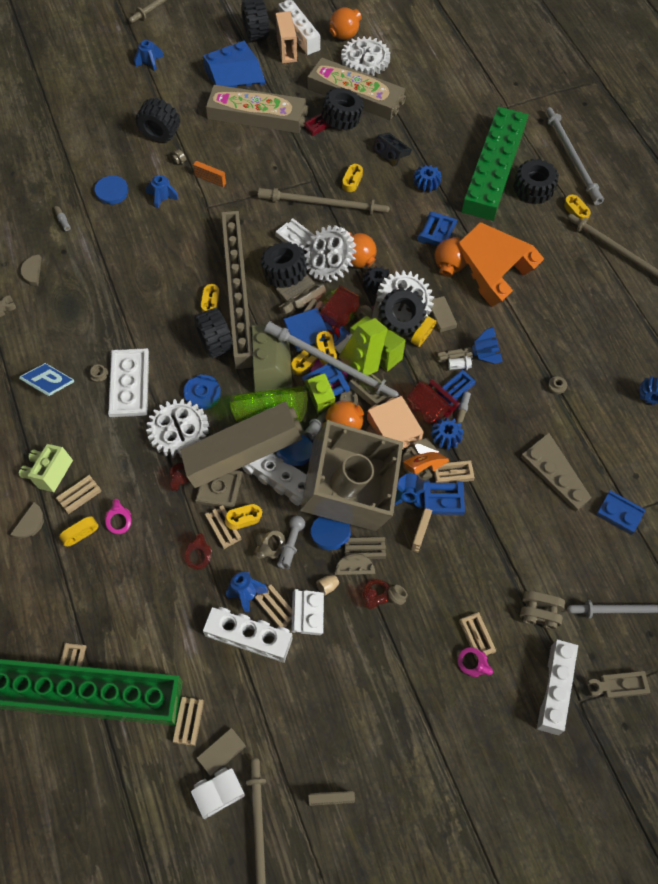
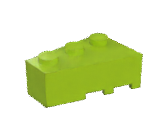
[350,316,405,372]
[338,318,387,376]

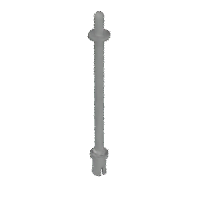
[546,107,604,205]
[264,321,399,398]
[567,600,658,619]

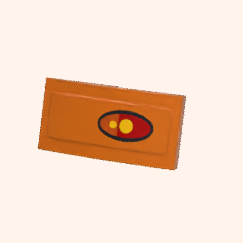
[404,452,449,475]

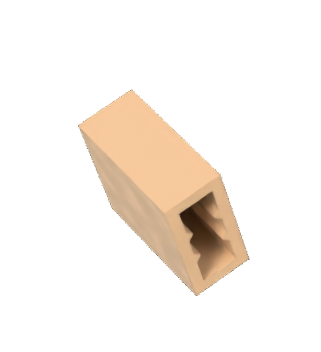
[276,11,297,63]
[367,396,423,449]

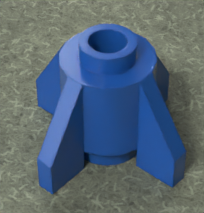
[134,40,164,71]
[146,175,179,208]
[472,327,503,364]
[395,473,427,509]
[226,572,268,612]

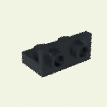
[372,133,412,166]

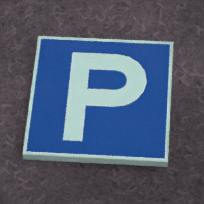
[19,363,74,396]

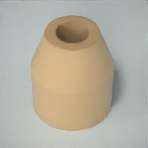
[316,575,339,596]

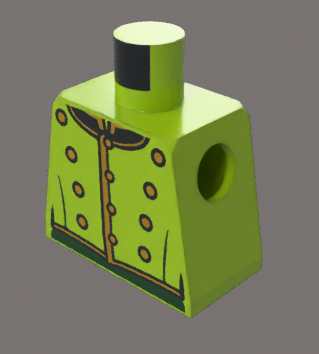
[304,373,335,414]

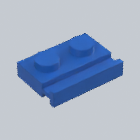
[596,490,646,535]

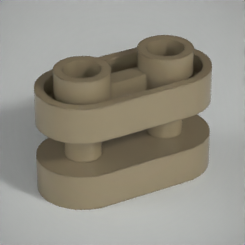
[520,591,565,630]

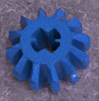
[414,164,441,192]
[639,376,658,405]
[431,417,464,450]

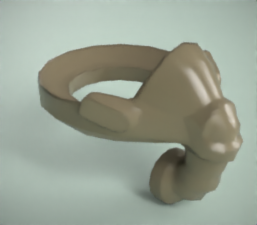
[255,530,286,559]

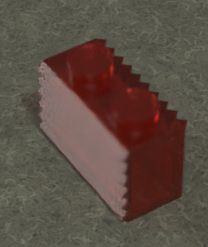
[320,285,360,329]
[406,381,452,423]

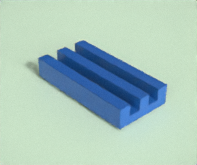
[437,370,476,405]

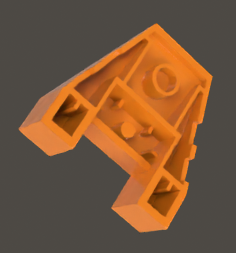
[457,222,544,307]

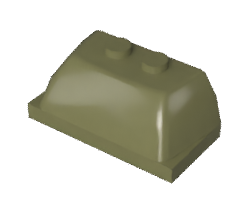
[252,325,293,395]

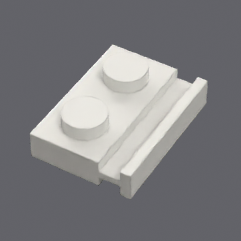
[275,218,316,251]
[292,589,324,635]

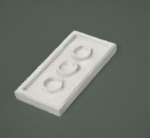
[108,348,149,417]

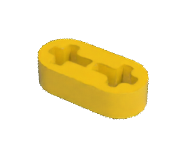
[342,164,363,192]
[564,194,591,220]
[201,284,220,312]
[411,316,436,347]
[316,331,337,366]
[291,346,319,376]
[225,504,262,530]
[59,516,98,547]

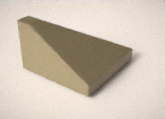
[413,438,439,455]

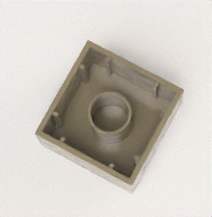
[300,420,403,531]

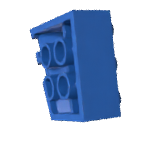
[203,41,266,88]

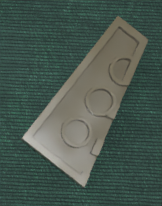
[521,433,592,512]

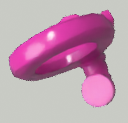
[105,498,131,534]
[458,647,493,677]

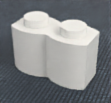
[191,767,245,819]

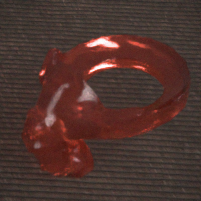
[169,463,190,491]
[185,533,212,570]
[363,579,390,609]

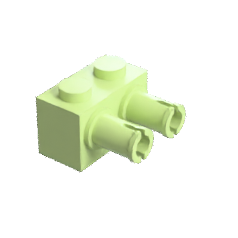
[19,444,73,492]

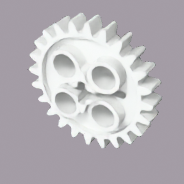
[341,36,390,76]
[304,225,357,282]
[376,271,434,322]
[146,399,209,458]

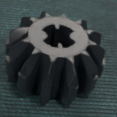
[363,265,390,294]

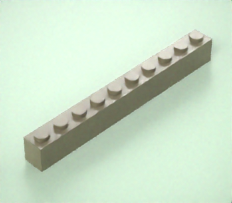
[222,211,253,369]

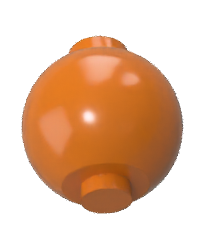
[329,7,362,40]
[349,232,377,268]
[434,237,467,277]
[322,400,364,429]

